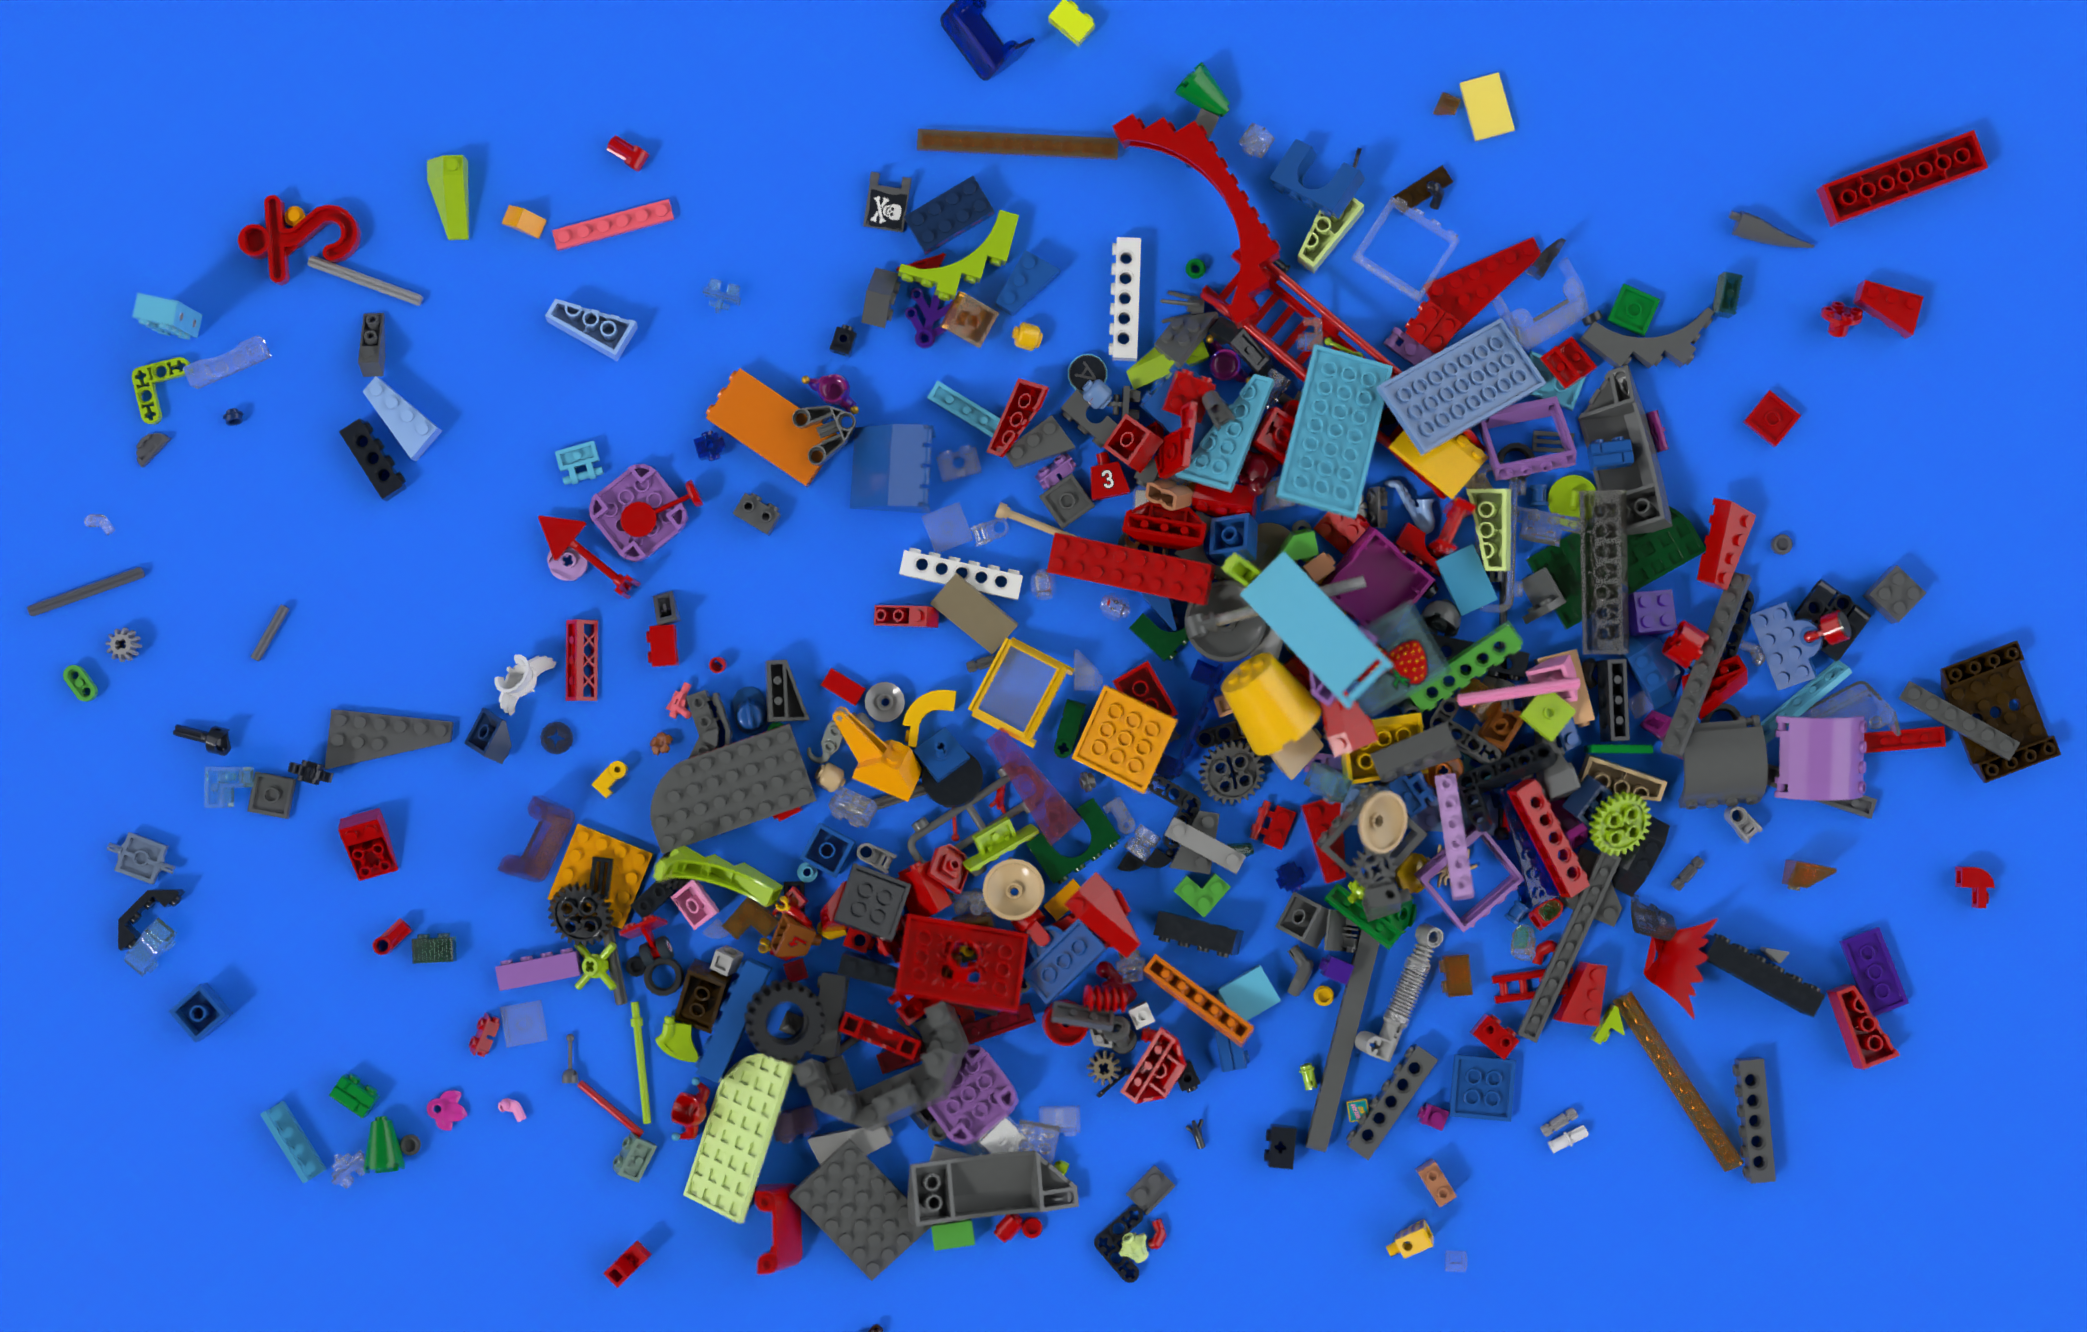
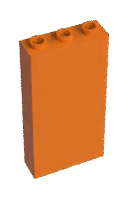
[706,368,838,488]

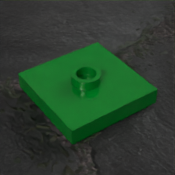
[1606,283,1661,337]

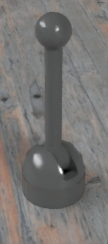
[562,1034,578,1083]

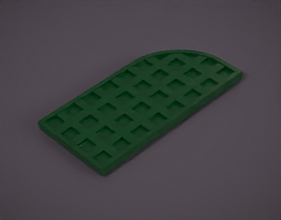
[1526,506,1706,630]

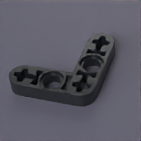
[1147,775,1201,849]
[1094,1205,1143,1283]

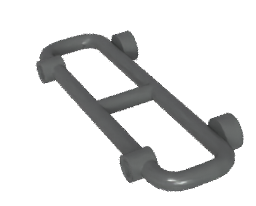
[907,762,1044,864]

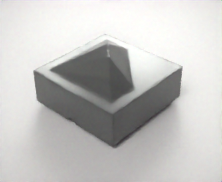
[779,1011,804,1035]

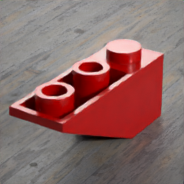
[874,605,939,628]

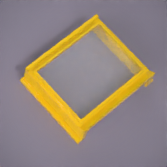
[968,637,1075,748]

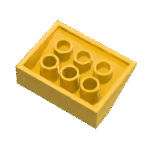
[1389,430,1489,499]
[1341,712,1428,785]

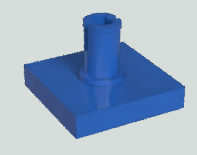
[913,727,970,783]

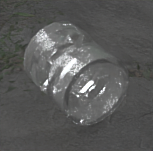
[1124,824,1161,862]

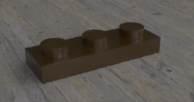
[1391,165,1453,215]

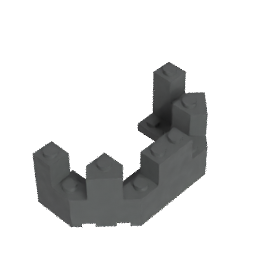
[793,1001,969,1131]

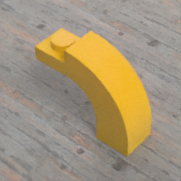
[903,690,957,747]

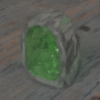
[1511,924,1536,961]

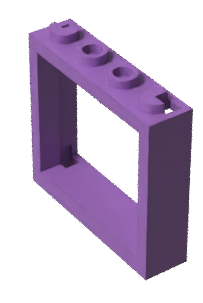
[1477,396,1577,481]
[1414,824,1525,932]

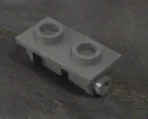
[1366,486,1388,528]

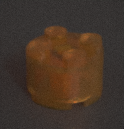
[1454,678,1501,723]

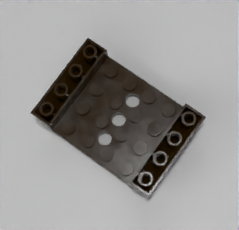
[1940,640,2061,783]

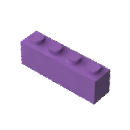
[495,948,583,991]

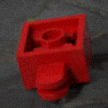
[1251,400,1299,465]

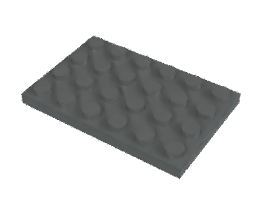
[789,1138,931,1281]

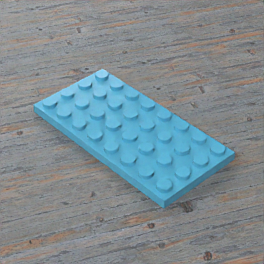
[1276,344,1393,519]

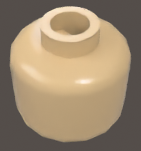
[814,763,846,792]

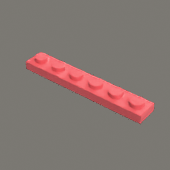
[552,199,675,251]

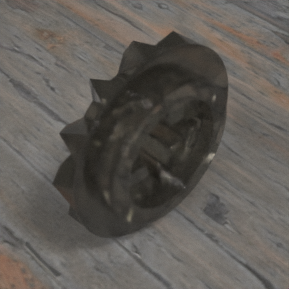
[540,722,573,754]

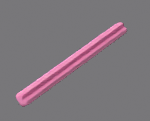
[1457,677,1580,706]

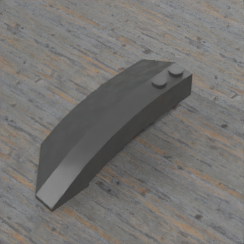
[1577,365,1673,537]
[907,1150,1079,1227]

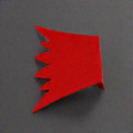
[1643,918,1718,1020]

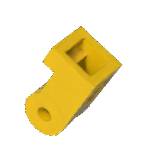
[591,761,628,799]

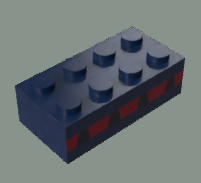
[904,176,994,255]

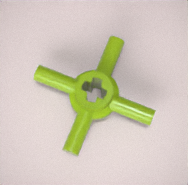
[574,942,617,991]

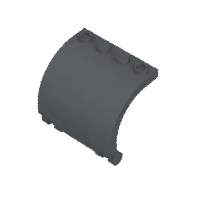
[1678,715,1768,810]

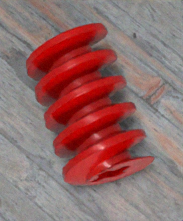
[1083,985,1128,1013]

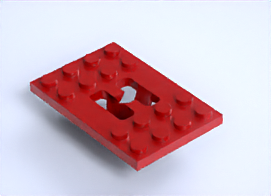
[895,914,1028,1014]

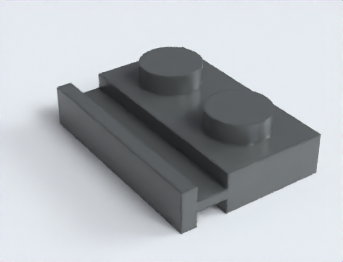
[1126,1165,1175,1215]

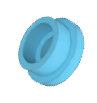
[797,862,818,882]

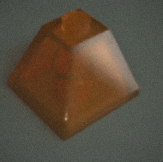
[1782,860,1837,891]

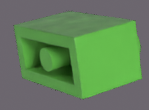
[931,1218,975,1251]

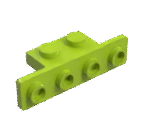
[962,816,1040,872]

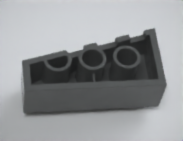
[1370,722,1461,782]

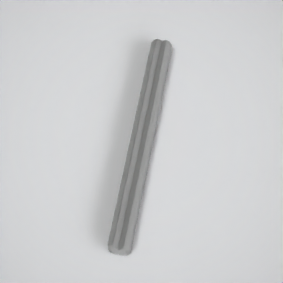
[308,256,423,306]

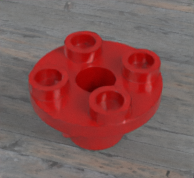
[1821,301,1863,338]

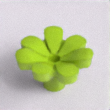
[1348,880,1366,903]

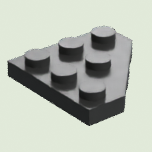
[1558,847,1622,927]

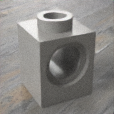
[710,945,744,976]

